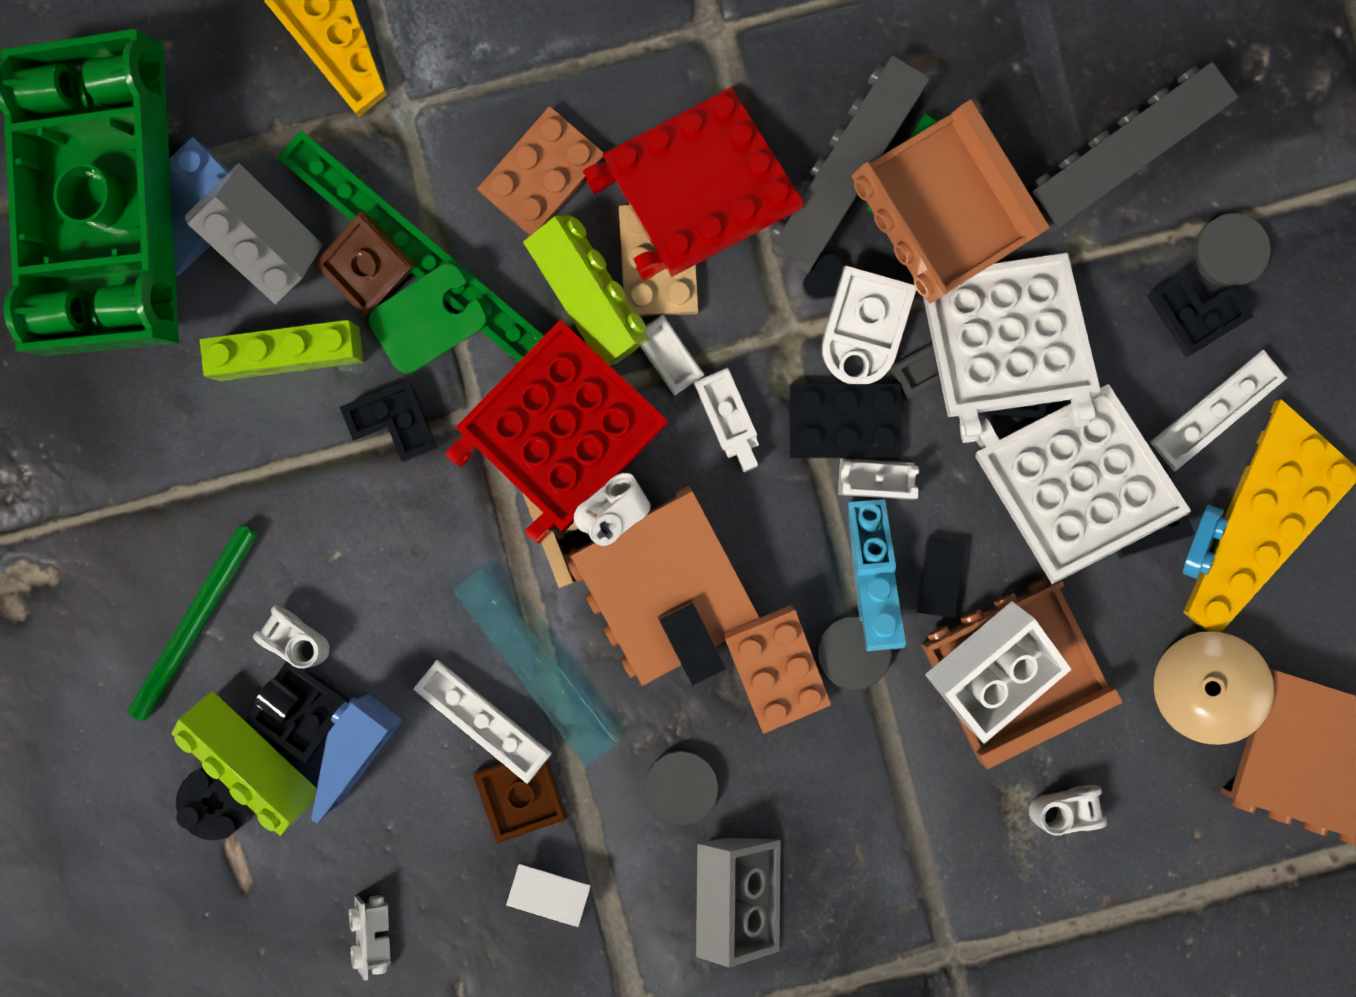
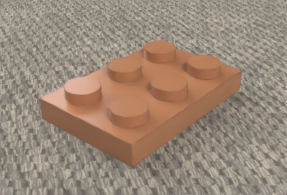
[477,106,604,236]
[723,605,831,734]

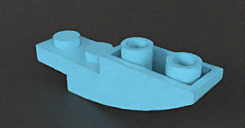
[848,499,906,651]

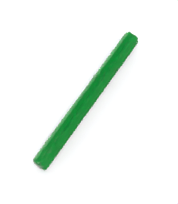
[128,525,258,721]

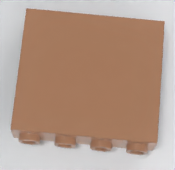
[851,99,1050,304]
[567,486,759,686]
[921,577,1123,769]
[1220,669,1356,846]

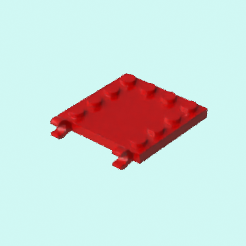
[583,87,803,281]
[445,320,669,544]

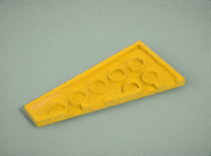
[264,0,387,117]
[1183,399,1356,632]

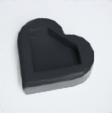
[802,254,843,300]

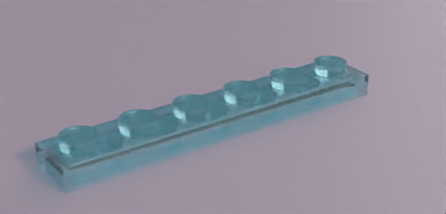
[452,568,616,768]

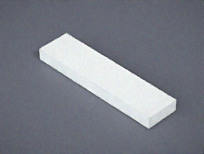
[1148,350,1287,472]
[413,660,552,784]

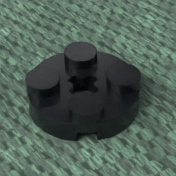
[176,768,253,841]

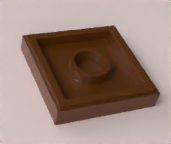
[314,211,416,318]
[473,760,568,844]

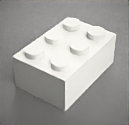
[925,601,1072,743]

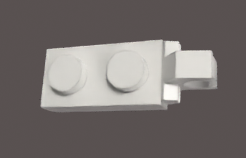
[694,368,759,472]

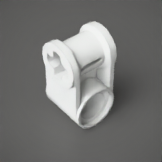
[574,473,651,546]
[252,605,330,668]
[1029,785,1108,835]

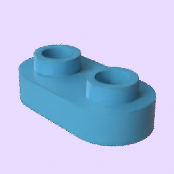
[1183,505,1229,579]

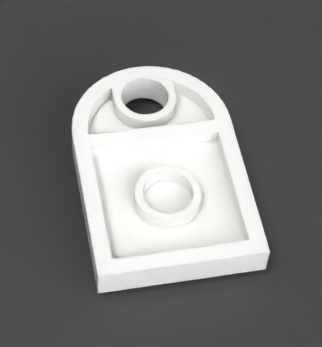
[821,266,916,384]

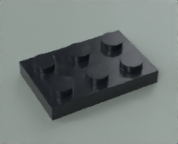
[789,384,901,458]

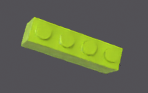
[523,215,650,365]
[199,320,364,381]
[171,690,317,836]

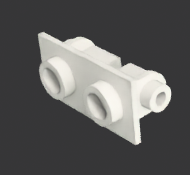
[349,895,391,981]

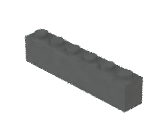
[770,55,930,274]
[1029,61,1239,236]

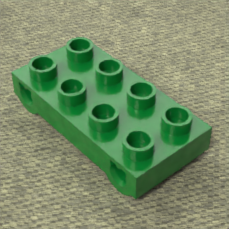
[0,29,179,356]

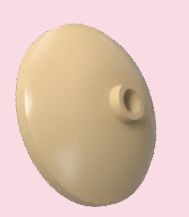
[1154,631,1274,745]

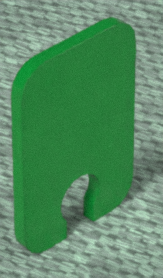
[369,264,488,374]

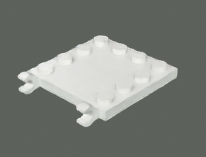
[923,253,1101,443]
[975,384,1191,584]

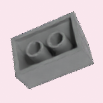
[185,163,323,305]
[696,838,781,967]

